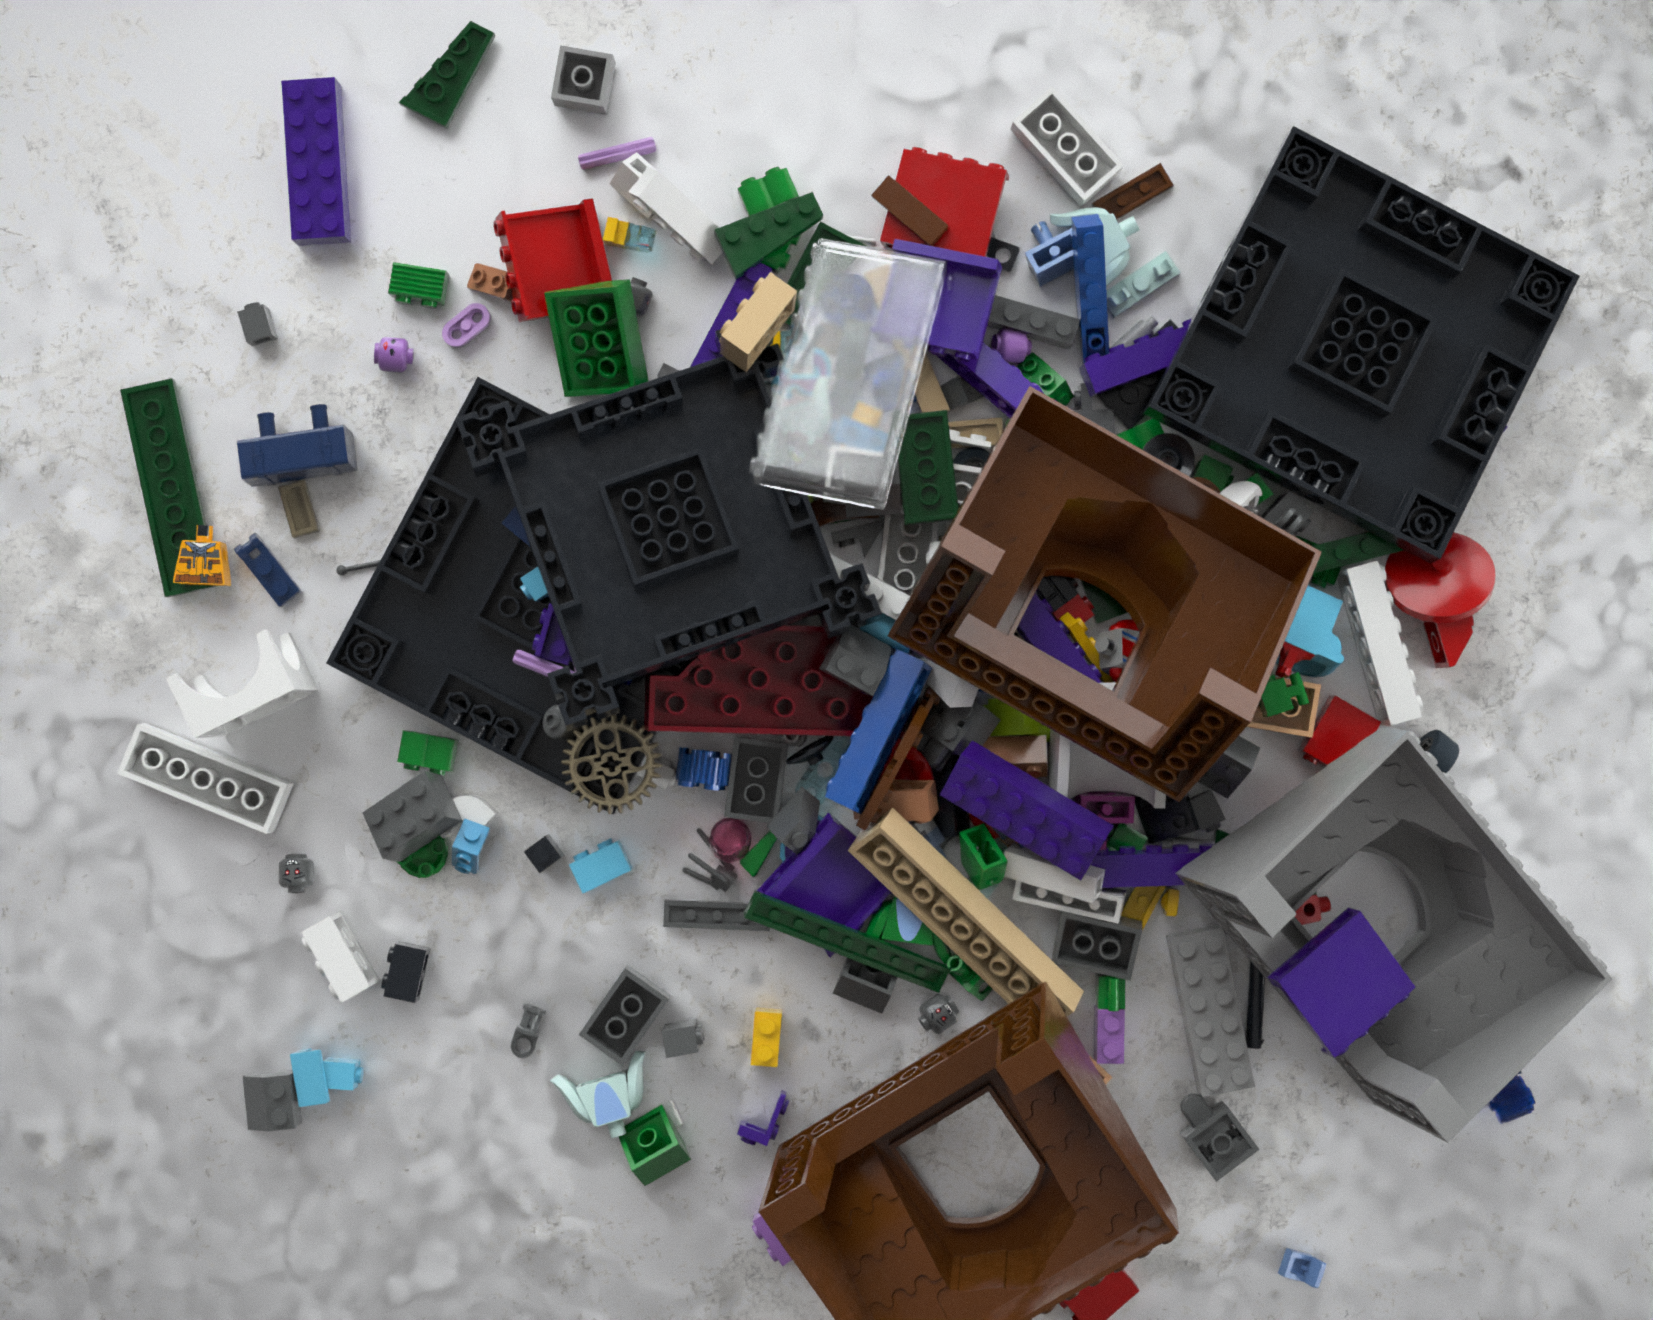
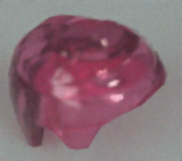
[709,818,752,863]

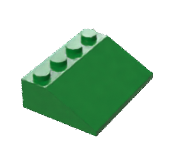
[544,279,649,397]

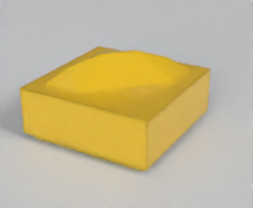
[1160,887,1180,917]

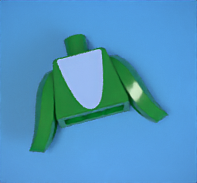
[866,897,952,964]

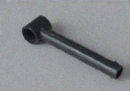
[1246,961,1265,1049]

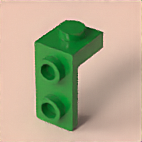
[1016,352,1074,406]

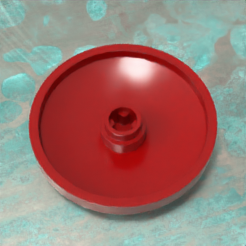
[1384,532,1496,623]

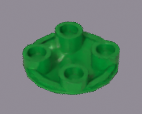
[396,836,448,878]

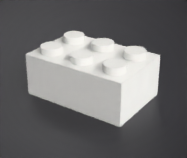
[301,911,380,1003]

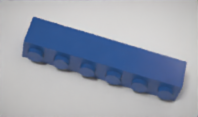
[825,649,932,814]

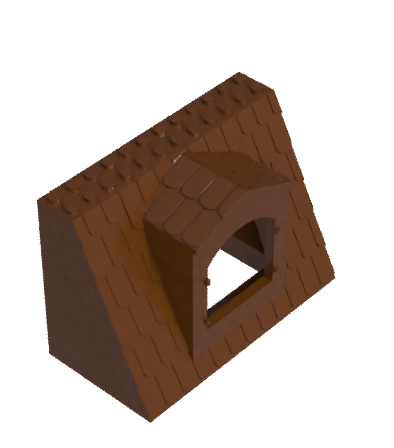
[887,386,1322,802]
[758,981,1179,1320]

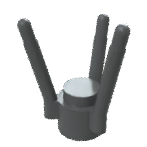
[682,828,738,892]

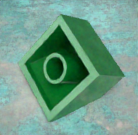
[619,1105,691,1186]

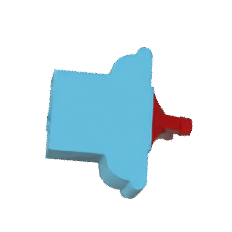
[1275,585,1344,678]

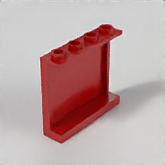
[880,147,1009,257]
[493,198,612,322]

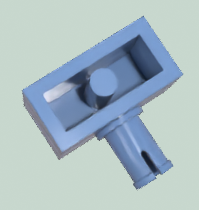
[1025,221,1074,287]

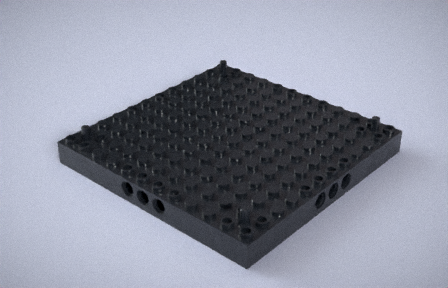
[1143,126,1580,564]
[326,377,690,815]

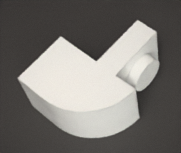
[440,795,499,838]

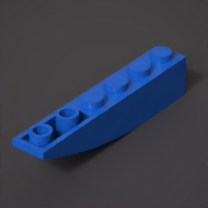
[1071,214,1109,364]

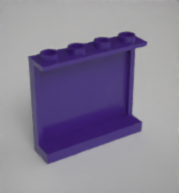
[870,239,1002,362]
[757,812,892,958]
[1267,907,1416,1058]

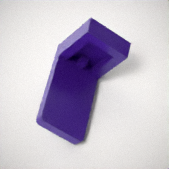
[737,1090,789,1146]

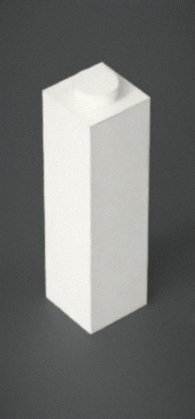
[1002,843,1105,903]

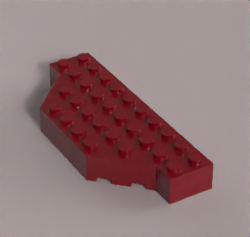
[644,625,918,738]

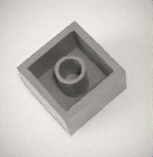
[551,45,616,115]

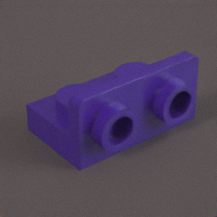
[532,603,571,665]

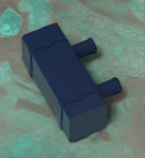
[237,404,358,487]

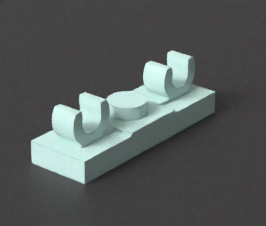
[1107,251,1181,318]

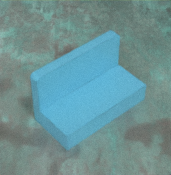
[290,1048,330,1107]

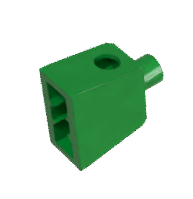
[959,823,1008,890]

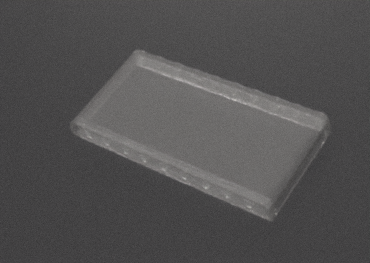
[750,238,947,510]

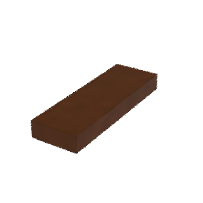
[1091,163,1174,220]
[871,175,949,246]

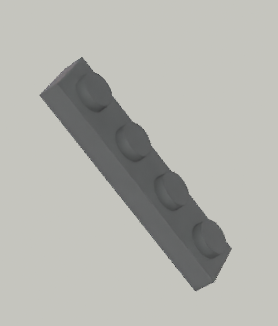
[663,899,770,931]

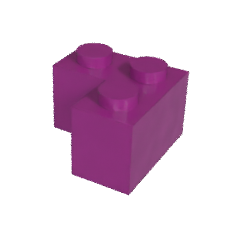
[1075,792,1135,850]

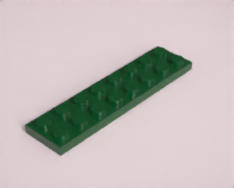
[120,378,218,598]

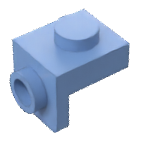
[1278,1248,1326,1288]

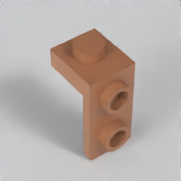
[467,263,513,304]

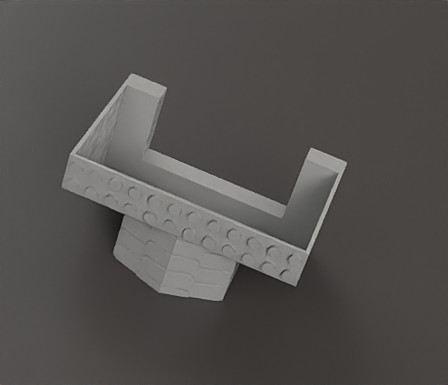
[1175,727,1612,1143]

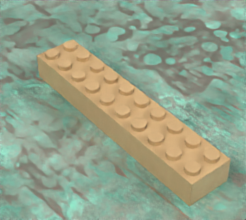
[848,807,1084,1017]

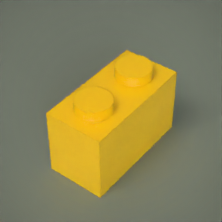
[751,1007,782,1067]

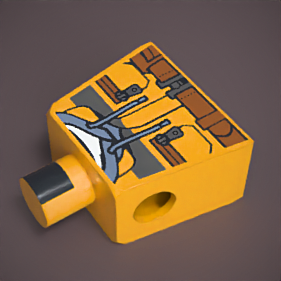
[173,525,231,586]

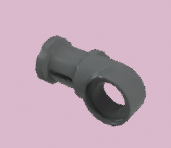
[511,1004,546,1058]

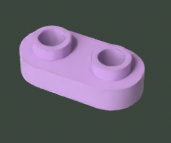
[442,303,491,348]

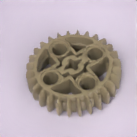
[561,714,663,814]

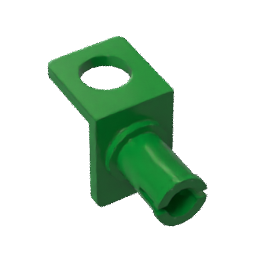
[947,955,993,1001]

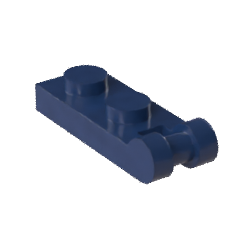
[234,533,302,607]

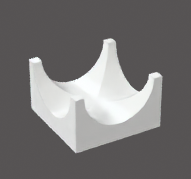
[166,630,318,738]

